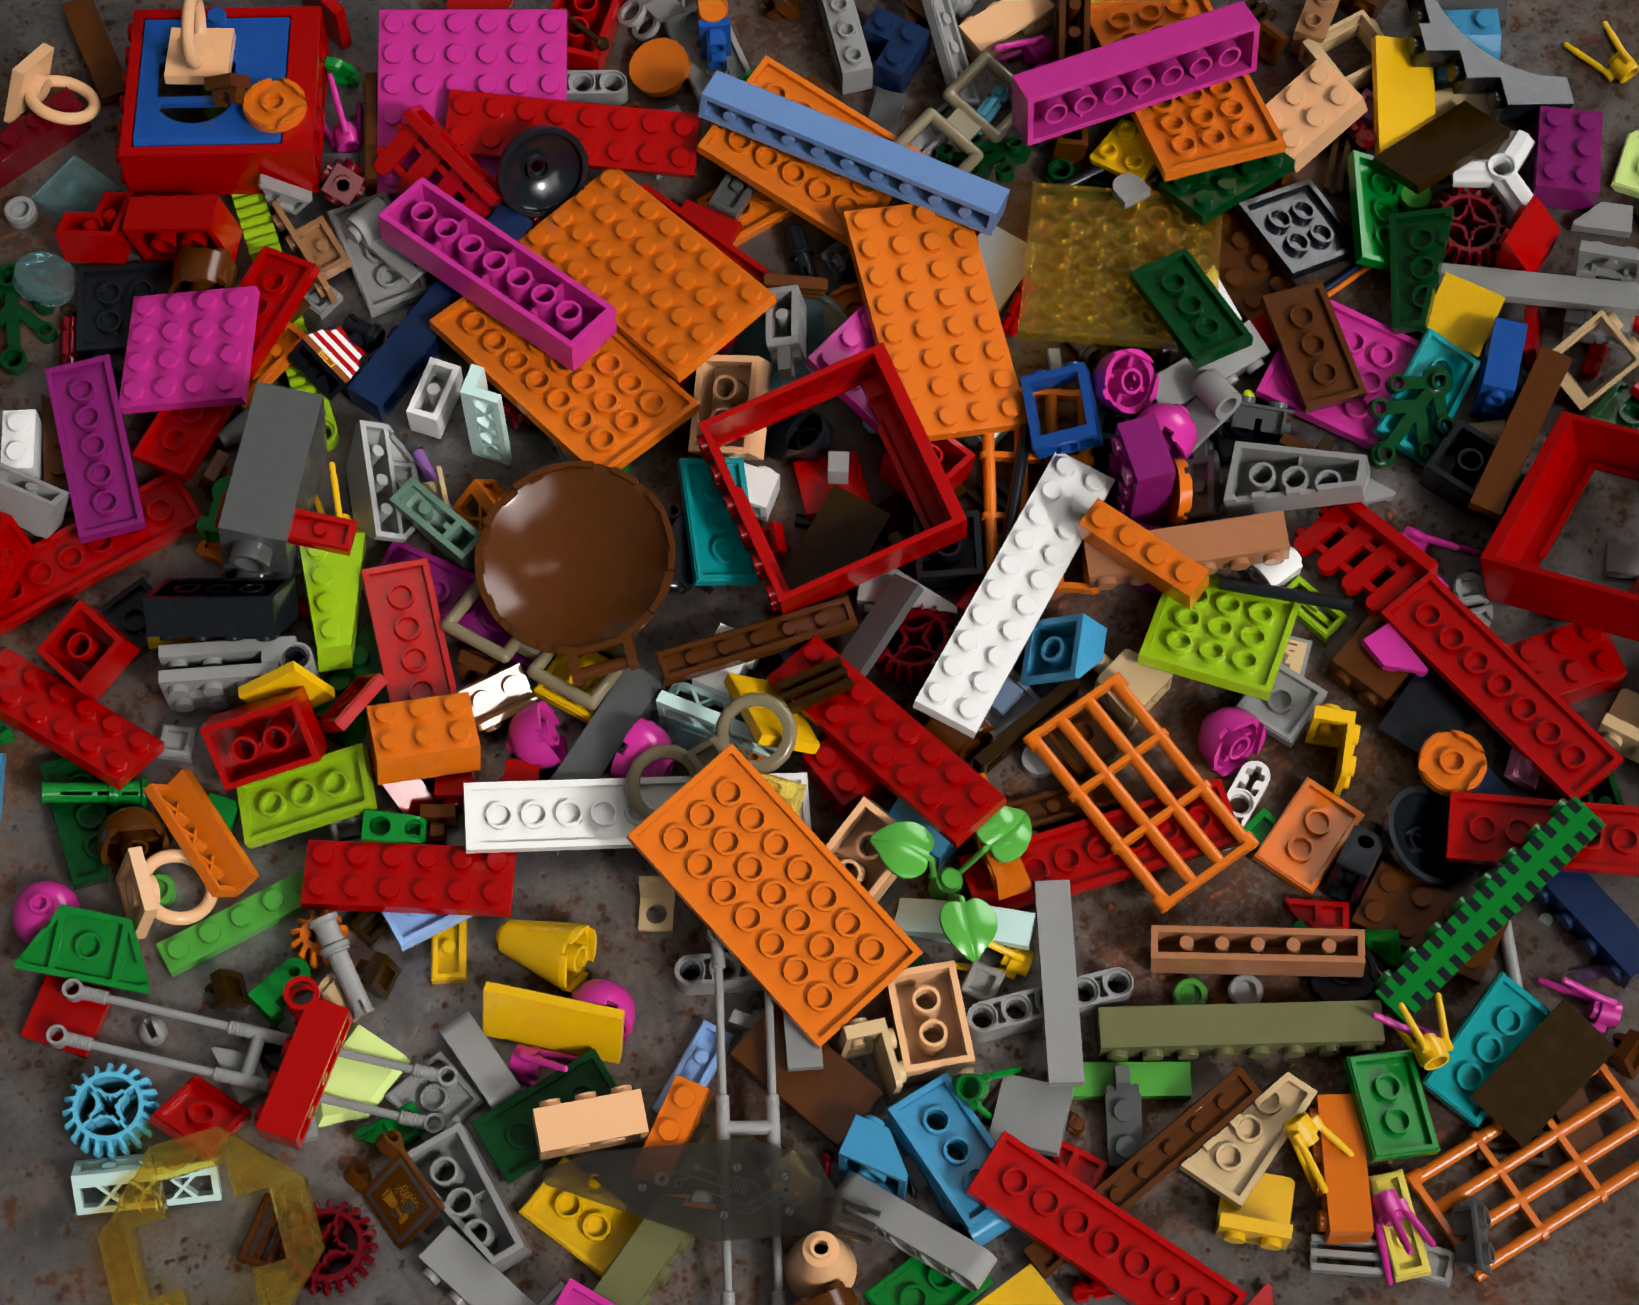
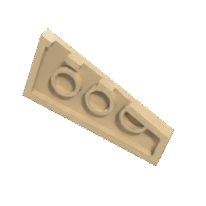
[1179,1072,1318,1210]

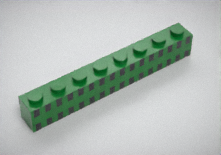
[1373,796,1606,1024]

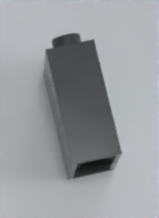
[218,382,328,578]

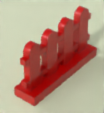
[374,105,504,217]
[1293,502,1438,616]

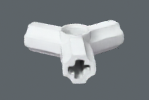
[1451,129,1535,217]

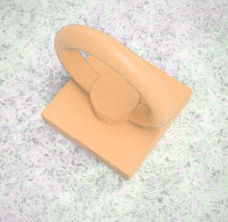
[164,0,236,85]
[4,43,101,125]
[115,846,218,939]

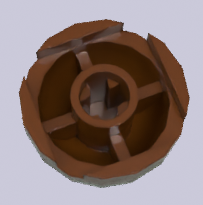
[97,807,169,873]

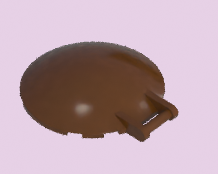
[474,461,676,687]

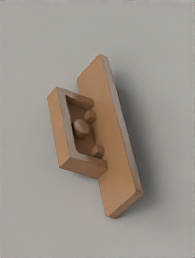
[271,200,353,305]

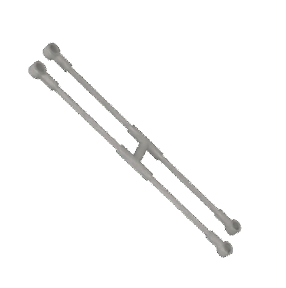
[706,929,786,1305]
[46,978,459,1137]

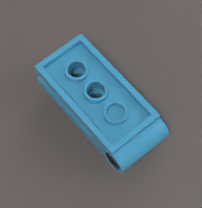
[882,1072,1013,1246]

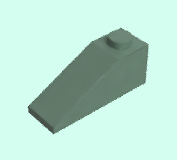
[389,476,481,571]

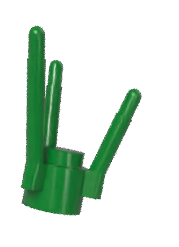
[952,1066,1021,1121]

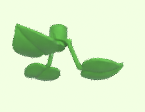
[869,806,1032,962]

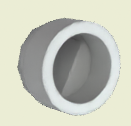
[138,1016,168,1046]

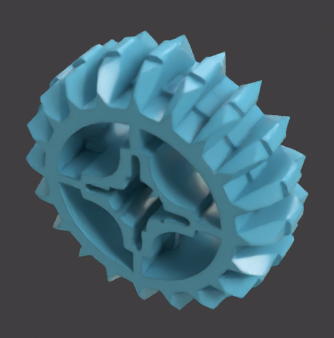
[62,1062,160,1159]

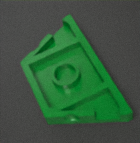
[13,904,151,994]

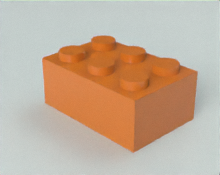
[366,692,481,785]

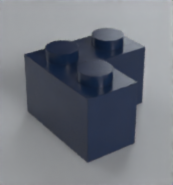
[862,6,931,94]

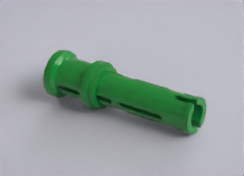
[41,777,148,808]

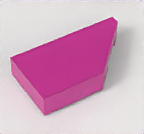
[1361,623,1429,677]

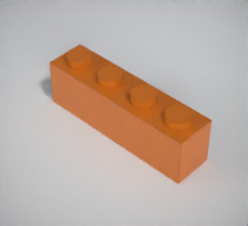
[1078,498,1209,610]
[1307,1094,1374,1244]

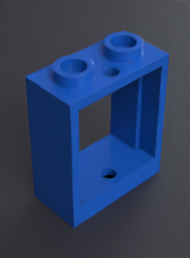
[1471,317,1528,421]
[1020,361,1104,461]

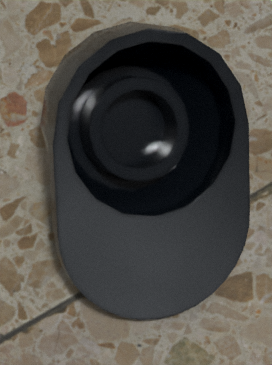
[765,411,834,461]

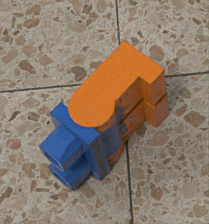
[696,0,732,70]

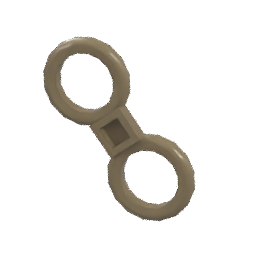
[625,692,797,820]

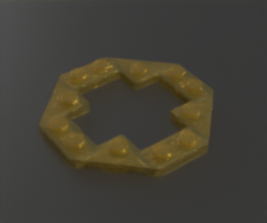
[98,1126,325,1305]

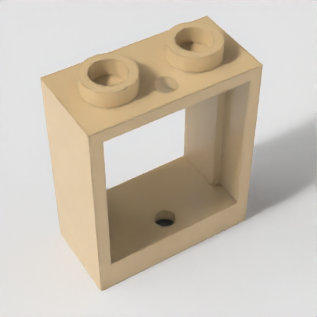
[1298,9,1384,90]
[1553,310,1639,410]

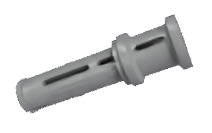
[307,911,374,1019]

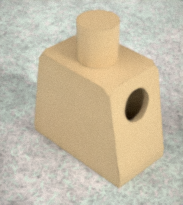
[1092,649,1173,732]

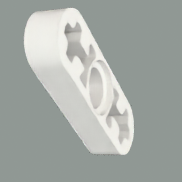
[1223,761,1271,851]

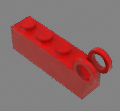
[253,976,353,1150]

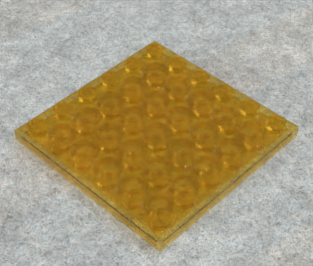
[1018,182,1223,350]

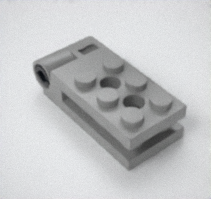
[158,636,321,712]

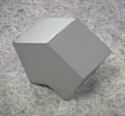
[828,451,850,484]

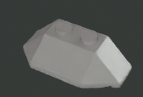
[346,420,419,543]

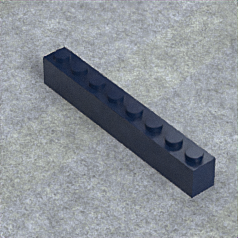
[347,203,534,422]
[1442,766,1639,989]

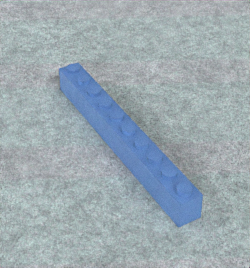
[698,70,1010,236]

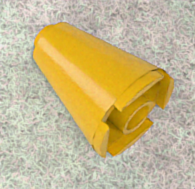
[495,919,597,993]

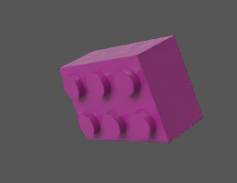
[1529,106,1603,212]
[1106,414,1176,523]

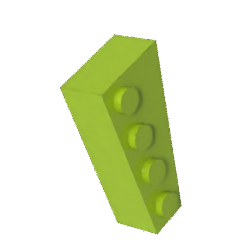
[299,532,366,672]

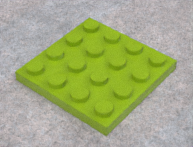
[1137,574,1301,701]

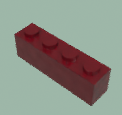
[0,87,92,189]

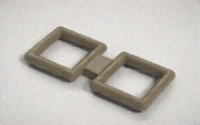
[894,52,1014,173]
[441,579,626,710]

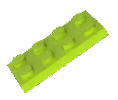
[236,743,377,849]

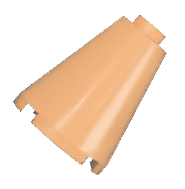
[784,1231,857,1299]

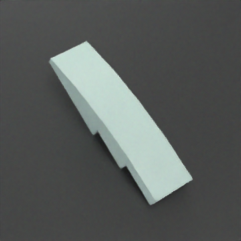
[895,898,1036,951]

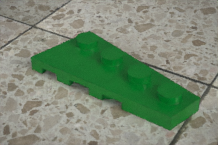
[1347,150,1403,270]

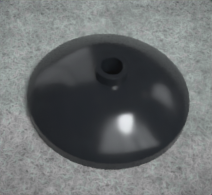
[496,125,589,218]
[1384,786,1468,886]

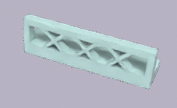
[460,364,512,465]
[656,681,778,758]
[71,1149,223,1216]

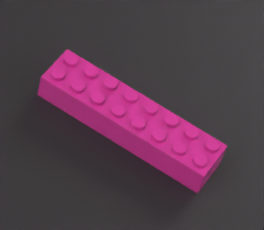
[1012,1,1260,146]
[378,177,617,372]

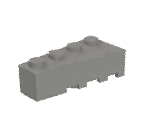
[1223,441,1371,517]
[407,1122,533,1273]

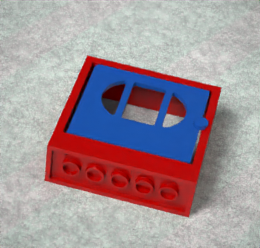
[114,6,330,197]

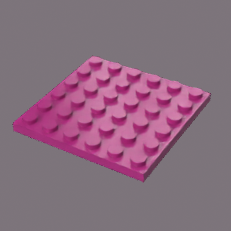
[377,9,568,196]

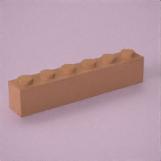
[1083,510,1290,590]
[1151,925,1365,977]

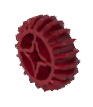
[1429,186,1509,267]
[876,603,958,691]
[279,1199,379,1298]

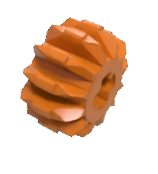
[290,909,349,969]

